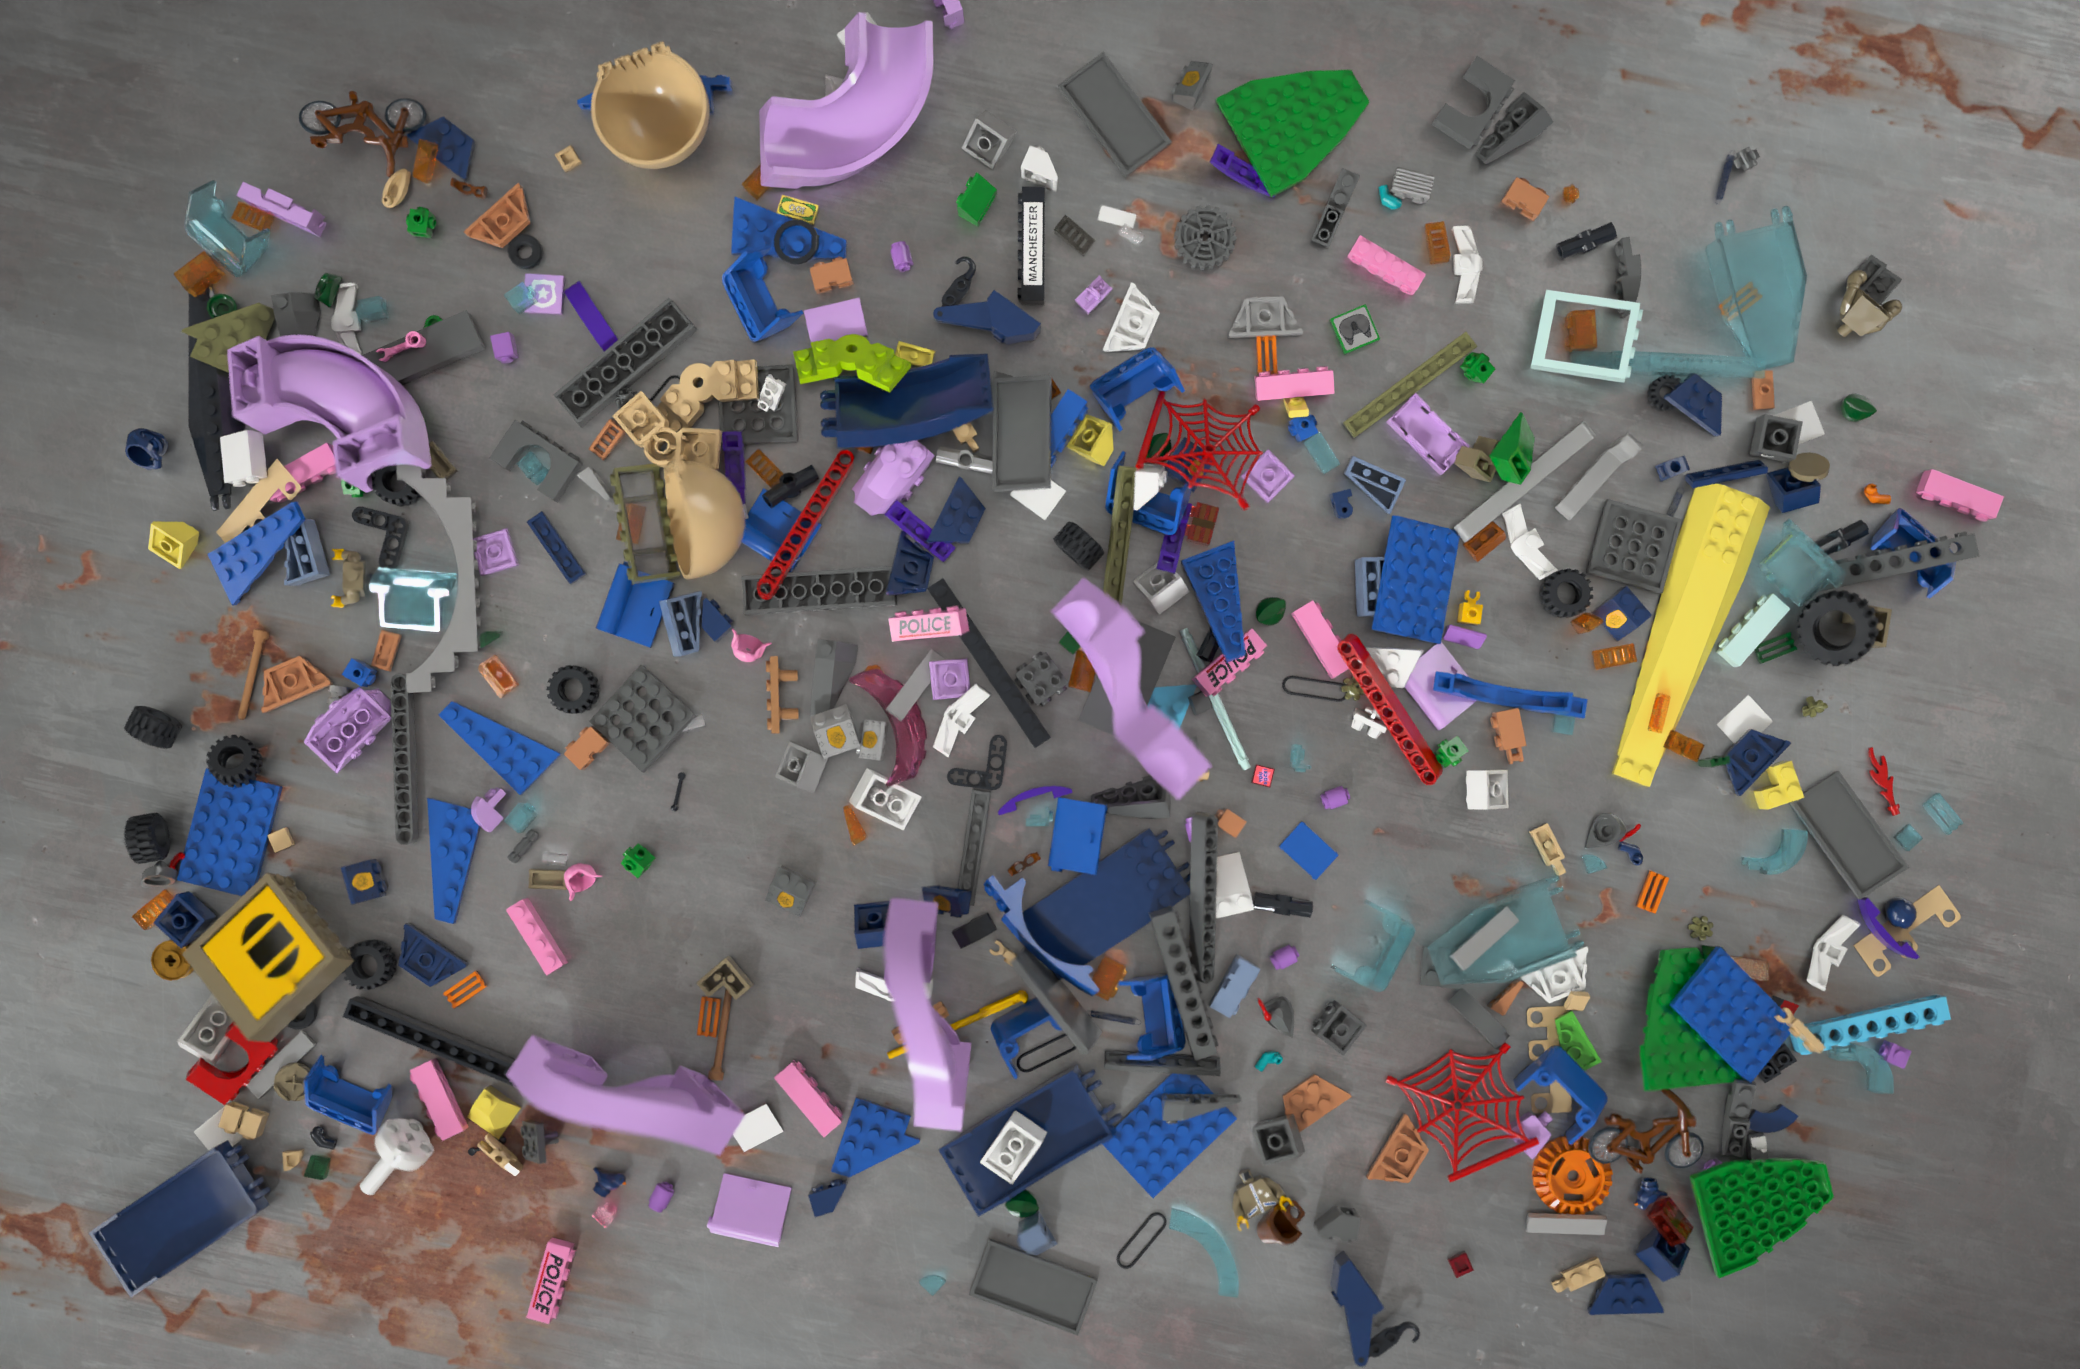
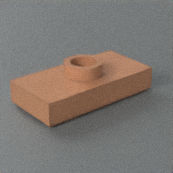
[1751,370,1775,410]
[371,629,402,671]

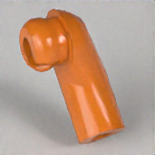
[1864,483,1891,504]

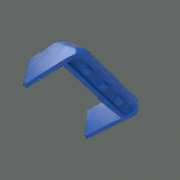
[722,245,804,342]
[1090,347,1185,431]
[1105,451,1193,535]
[1870,508,1957,599]
[1119,974,1186,1060]
[991,997,1062,1079]
[1513,1045,1608,1145]
[304,1055,392,1135]

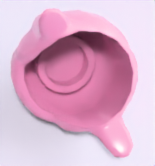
[731,628,772,662]
[564,863,602,901]

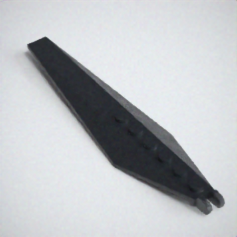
[188,271,245,511]

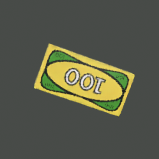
[777,195,819,225]

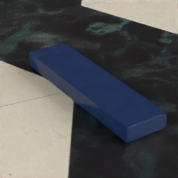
[1685,459,1768,488]
[527,511,587,585]

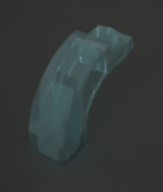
[1741,829,1808,875]
[1829,1043,1894,1094]

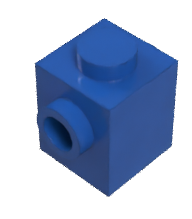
[342,658,377,687]

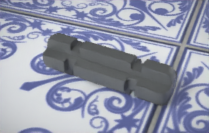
[507,830,539,863]

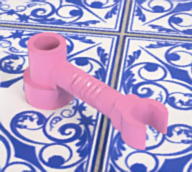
[376,331,426,362]

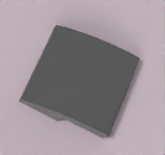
[1846,255,1902,305]

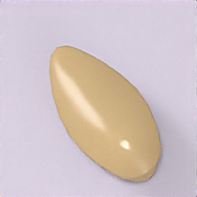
[382,169,411,208]

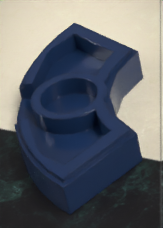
[1748,1104,1799,1133]

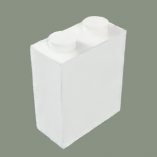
[220,430,267,487]

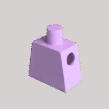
[1505,1111,1553,1159]

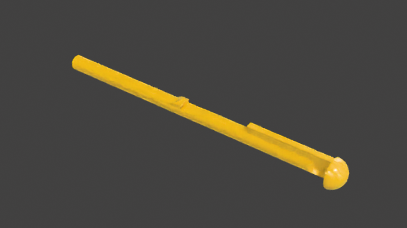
[887,990,1029,1059]

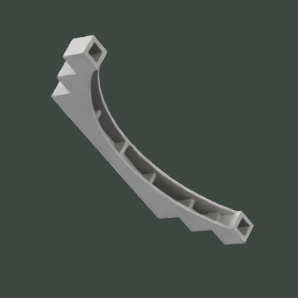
[396,464,481,693]

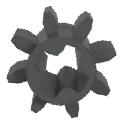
[1734,147,1760,171]
[615,388,638,408]

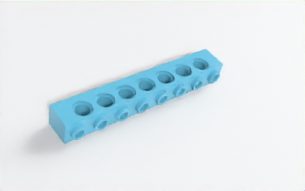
[1789,994,1951,1055]

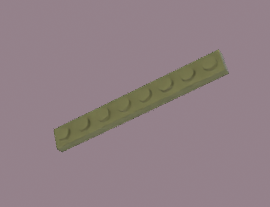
[1343,332,1478,438]
[1103,465,1137,606]

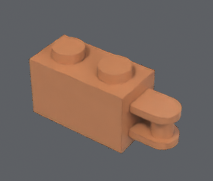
[1490,708,1527,764]

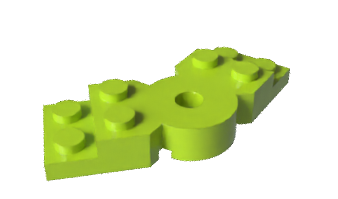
[793,334,911,392]

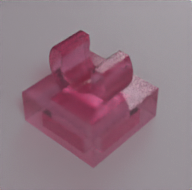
[592,1202,617,1228]

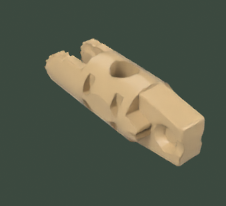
[477,1133,523,1176]

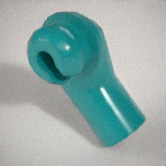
[1378,185,1402,210]
[1254,1051,1283,1072]

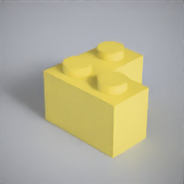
[1753,761,1804,810]

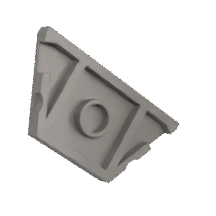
[1228,296,1303,338]

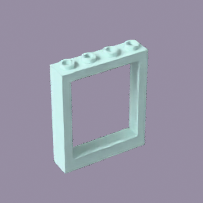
[1531,290,1643,383]

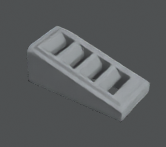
[577,467,614,502]

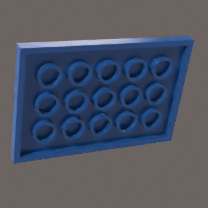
[1372,515,1460,644]
[177,768,283,896]
[1669,946,1791,1083]
[1102,1073,1237,1198]

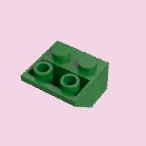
[956,172,997,227]

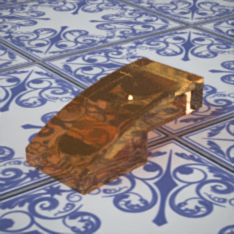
[1663,730,1705,762]

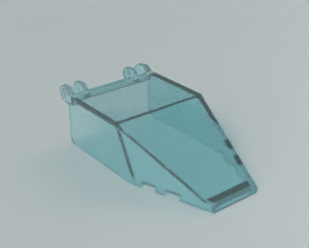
[1706,206,1807,371]
[1427,876,1584,985]

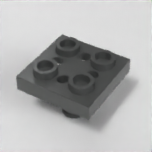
[521,1119,559,1164]

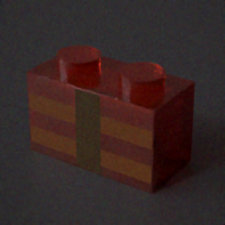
[1184,502,1219,546]
[1647,1197,1694,1247]

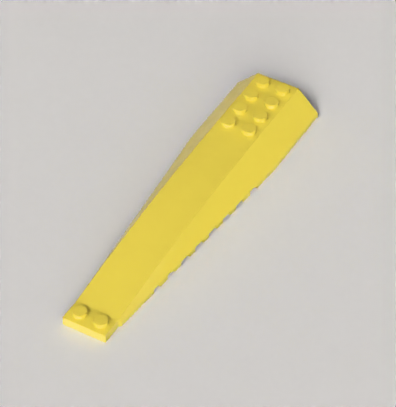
[1612,484,1770,787]

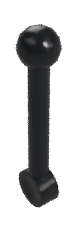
[671,772,686,812]
[468,1136,507,1156]

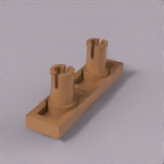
[766,656,798,734]

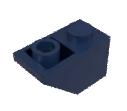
[702,598,734,643]
[808,1178,848,1218]

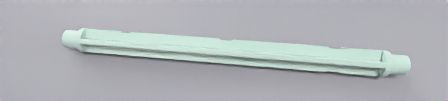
[1179,628,1251,771]

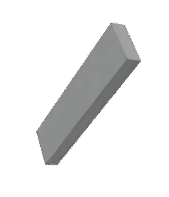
[886,649,945,721]
[1450,906,1519,971]
[246,1030,316,1099]
[1526,1213,1607,1235]

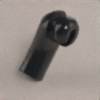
[310,1126,337,1150]

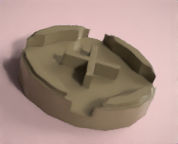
[1789,453,1830,482]
[274,1063,311,1101]

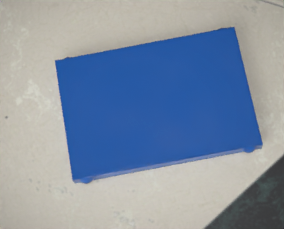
[1279,821,1338,880]

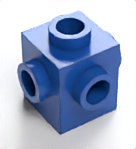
[1288,413,1318,442]

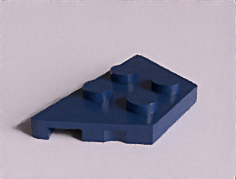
[406,116,475,181]
[1664,374,1722,436]
[927,476,986,543]
[886,530,934,595]
[1724,729,1791,796]
[398,923,469,987]
[1587,1274,1664,1315]

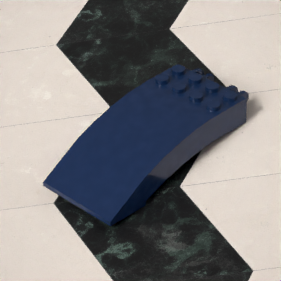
[820,354,993,448]
[1022,828,1190,981]
[938,1064,1122,1217]
[89,1140,271,1298]

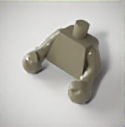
[1837,270,1902,337]

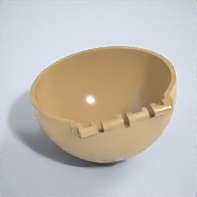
[591,41,710,169]
[664,458,745,579]

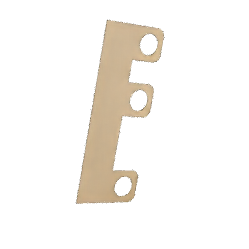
[216,459,301,543]
[1853,885,1961,977]
[1527,1006,1572,1114]

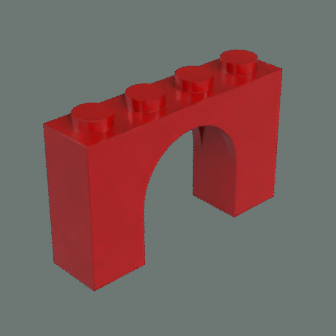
[185,1022,278,1105]

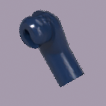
[1618,841,1643,866]

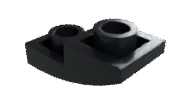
[952,913,997,949]
[1758,1043,1797,1083]

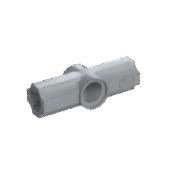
[936,446,993,474]

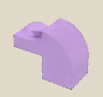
[471,787,506,833]

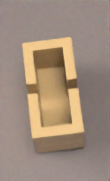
[218,1101,269,1140]

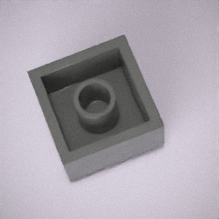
[1750,414,1803,462]
[1251,1114,1305,1165]

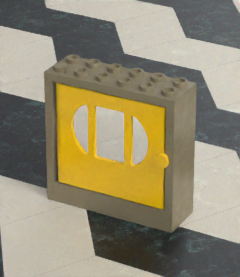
[182,873,354,1042]

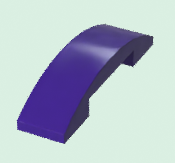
[1210,144,1276,198]
[564,281,619,352]
[722,431,746,505]
[884,500,956,562]
[1156,503,1192,574]
[998,786,1073,815]
[1858,897,1919,959]

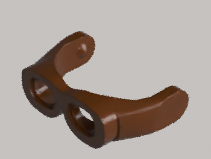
[450,178,488,199]
[1007,852,1041,877]

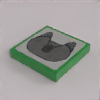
[1330,304,1380,355]

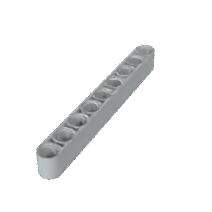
[1453,421,1596,542]

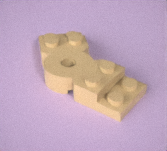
[657,359,759,432]
[613,391,722,470]

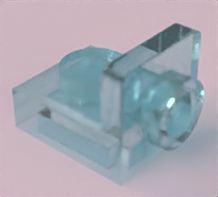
[517,451,549,485]
[1290,744,1312,773]
[1026,807,1053,826]

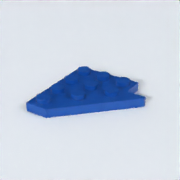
[831,1097,920,1178]

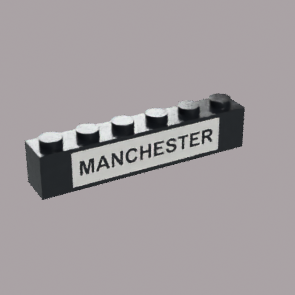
[1018,187,1045,305]

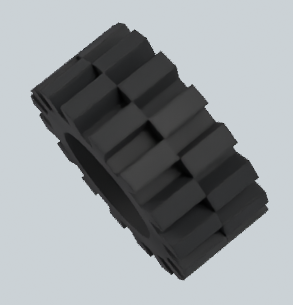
[1647,374,1683,411]

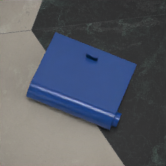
[742,488,822,573]
[596,561,674,648]
[1048,797,1107,875]

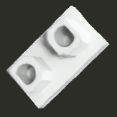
[757,374,786,411]
[1351,706,1387,739]

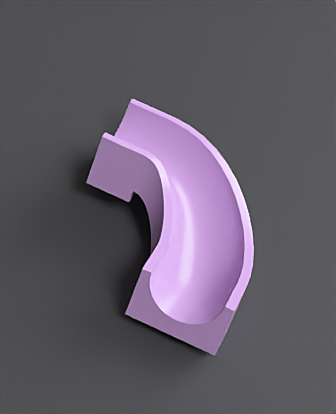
[760,13,933,189]
[227,335,432,493]
[1051,578,1211,800]
[884,898,971,1131]
[507,1035,745,1155]

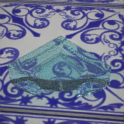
[1581,854,1607,874]
[919,1275,946,1296]

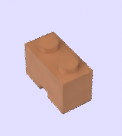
[1501,177,1550,221]
[810,257,854,294]
[564,726,611,770]
[1215,808,1246,838]

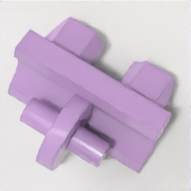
[1075,276,1113,314]

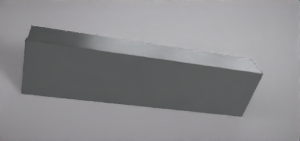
[553,298,697,427]
[362,310,486,385]
[741,566,897,615]

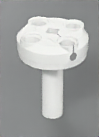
[360,1118,434,1195]

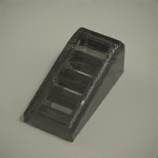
[1054,215,1095,256]

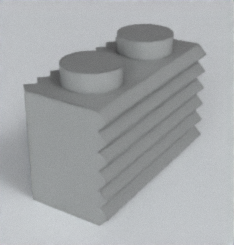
[1390,167,1435,204]

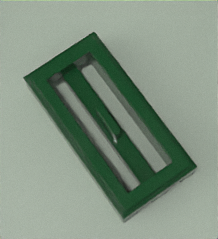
[1754,632,1798,664]
[1698,756,1730,767]

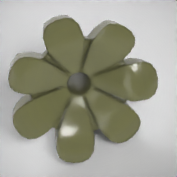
[1341,676,1365,701]
[1802,696,1828,718]
[1688,916,1714,941]

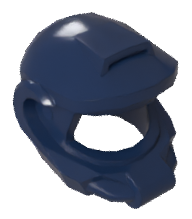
[125,428,169,470]

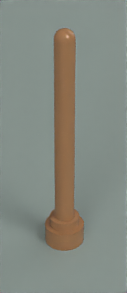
[238,629,270,720]
[708,989,732,1081]

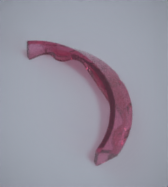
[849,669,927,788]

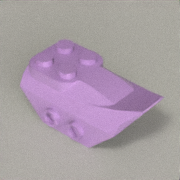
[852,440,935,516]
[304,687,392,774]

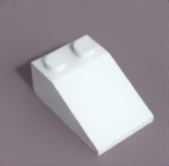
[849,768,921,830]
[1216,852,1254,918]
[177,994,233,1066]
[980,1110,1047,1184]

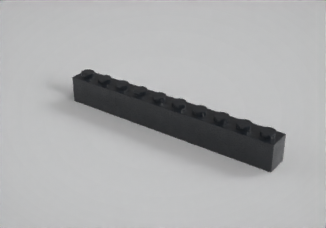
[927,578,1051,748]
[342,996,517,1088]

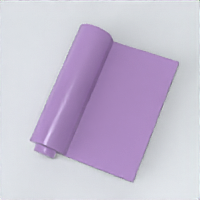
[1405,642,1476,730]
[707,1173,792,1247]

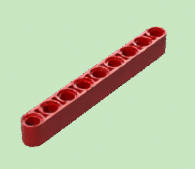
[757,450,854,600]
[1337,634,1443,785]

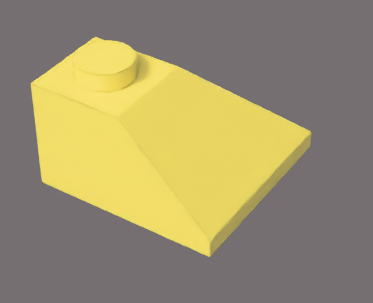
[1067,414,1114,466]
[148,521,199,569]
[467,1085,522,1140]

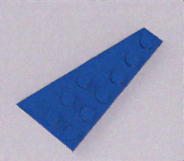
[731,196,847,260]

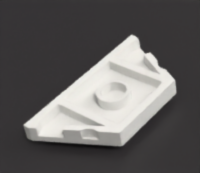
[1103,282,1160,352]
[1349,646,1423,688]
[1517,946,1588,1003]

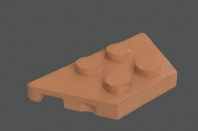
[464,183,531,248]
[261,656,333,713]
[1282,1074,1351,1132]
[1366,1113,1429,1183]

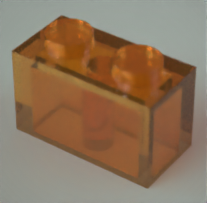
[173,251,225,297]
[1565,309,1597,352]
[1092,954,1127,1001]

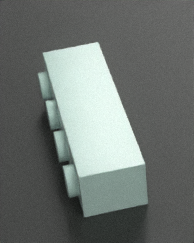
[1716,594,1790,667]

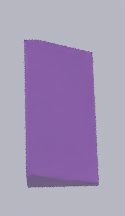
[1443,624,1487,649]

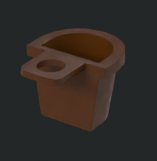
[1257,1200,1305,1245]

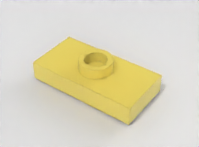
[895,341,935,367]
[1284,397,1309,418]

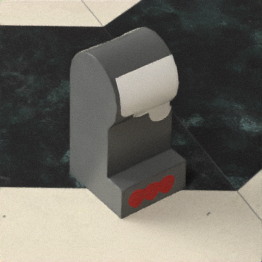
[1745,1132,1769,1160]

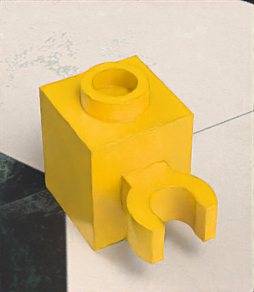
[1457,590,1483,625]

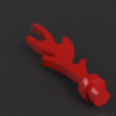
[1869,747,1900,816]

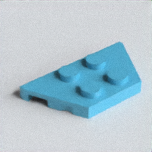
[1147,684,1197,729]

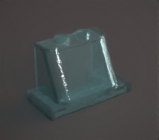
[1758,519,1846,607]
[369,567,456,631]

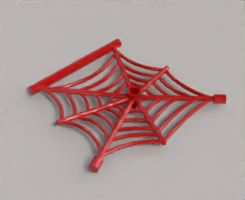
[1135,391,1263,510]
[1386,1042,1540,1183]

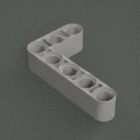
[1554,433,1643,520]

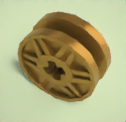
[151,940,194,981]

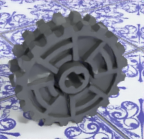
[1174,205,1237,271]

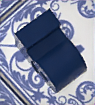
[1655,455,1690,482]
[1330,489,1353,519]

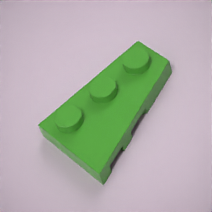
[1554,1010,1602,1070]

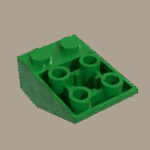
[1489,412,1535,485]

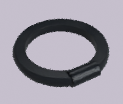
[774,219,819,265]

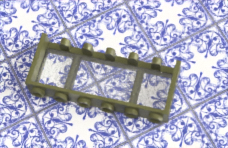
[610,463,681,585]

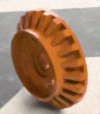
[1532,1135,1613,1215]

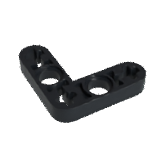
[352,506,409,571]
[947,735,1007,790]

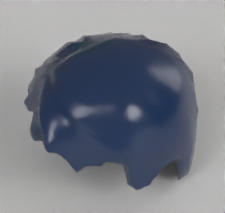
[1885,897,1917,929]

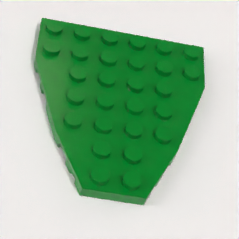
[1216,70,1370,197]
[1640,947,1744,1091]
[1690,1158,1834,1278]

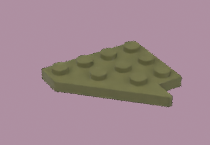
[181,303,275,373]

